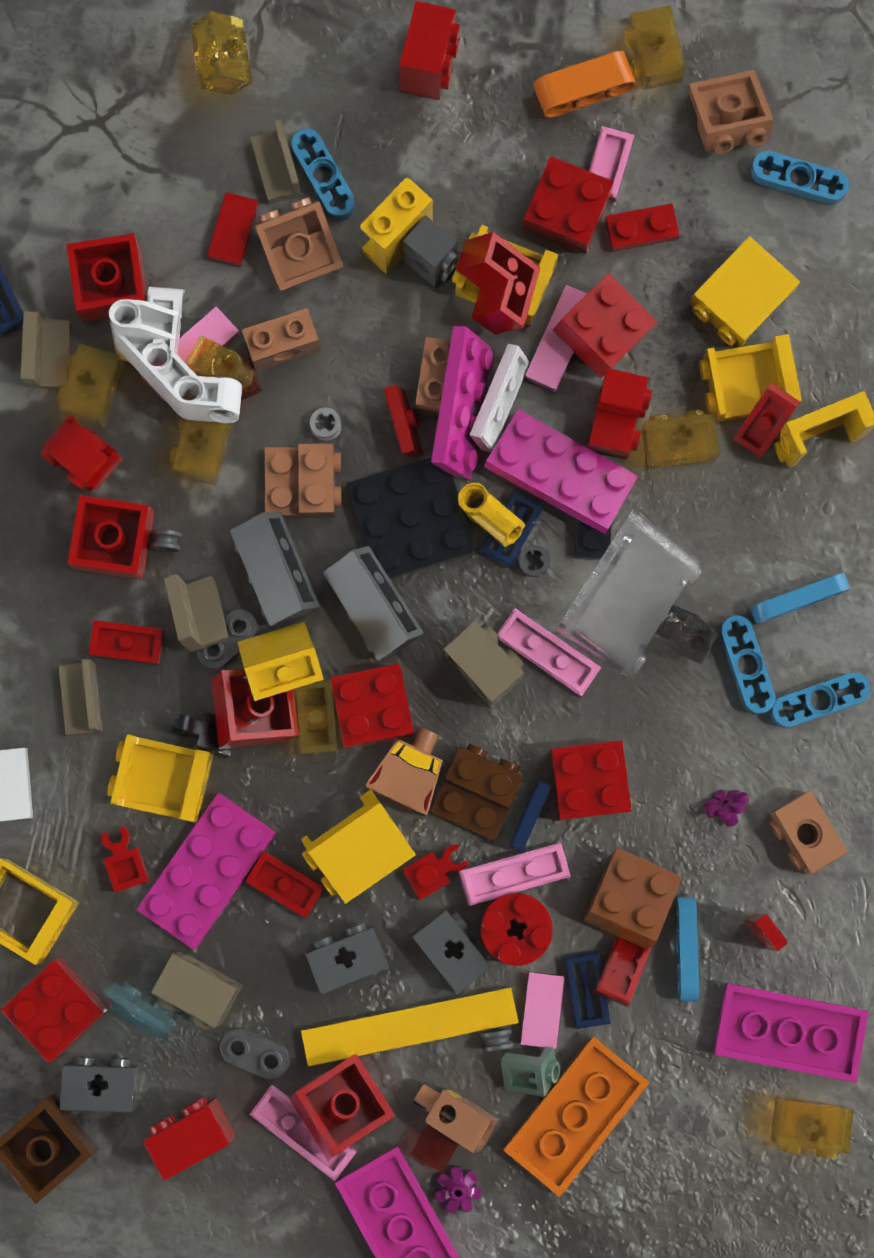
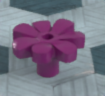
[704,790,749,827]
[435,1166,481,1213]

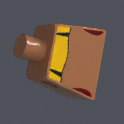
[365,727,443,817]
[413,1084,500,1153]

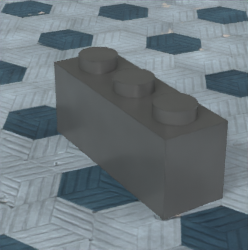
[230,512,320,626]
[323,546,424,661]

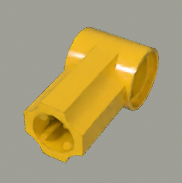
[458,483,525,547]

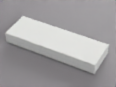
[470,344,530,452]

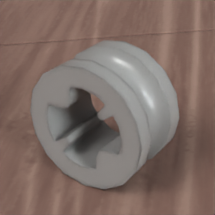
[310,407,341,442]

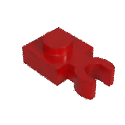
[102,826,150,893]
[402,844,469,900]

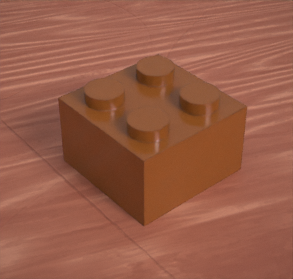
[583,848,682,950]

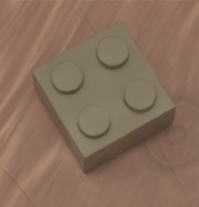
[443,620,524,708]
[151,951,243,1030]

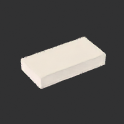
[0,748,33,822]

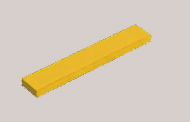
[301,987,519,1067]

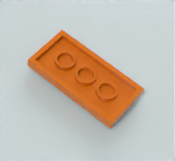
[503,1035,650,1197]

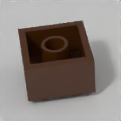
[0,1094,99,1204]

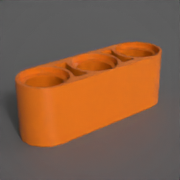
[533,51,636,118]

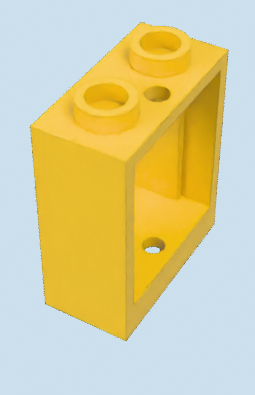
[0,859,80,965]

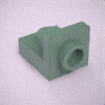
[500,1047,560,1097]

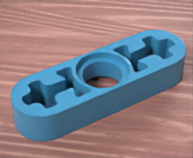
[291,128,355,221]
[750,151,849,205]
[750,573,850,625]
[719,615,776,715]
[770,673,870,728]
[675,897,699,1002]

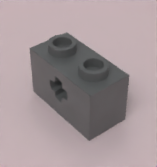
[403,215,458,287]
[412,910,491,994]
[306,923,389,995]
[60,1056,140,1113]

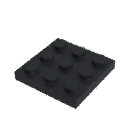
[346,457,476,580]

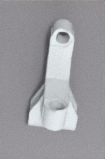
[109,287,242,424]

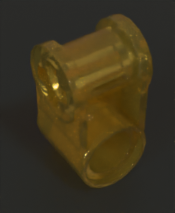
[185,336,253,391]

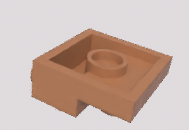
[689,70,774,154]
[254,197,344,291]
[265,444,342,518]

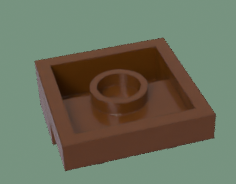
[430,744,524,841]

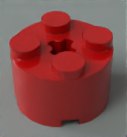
[39,413,124,493]
[480,893,553,966]

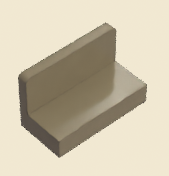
[250,119,302,205]
[20,311,71,388]
[164,574,229,653]
[58,659,103,736]

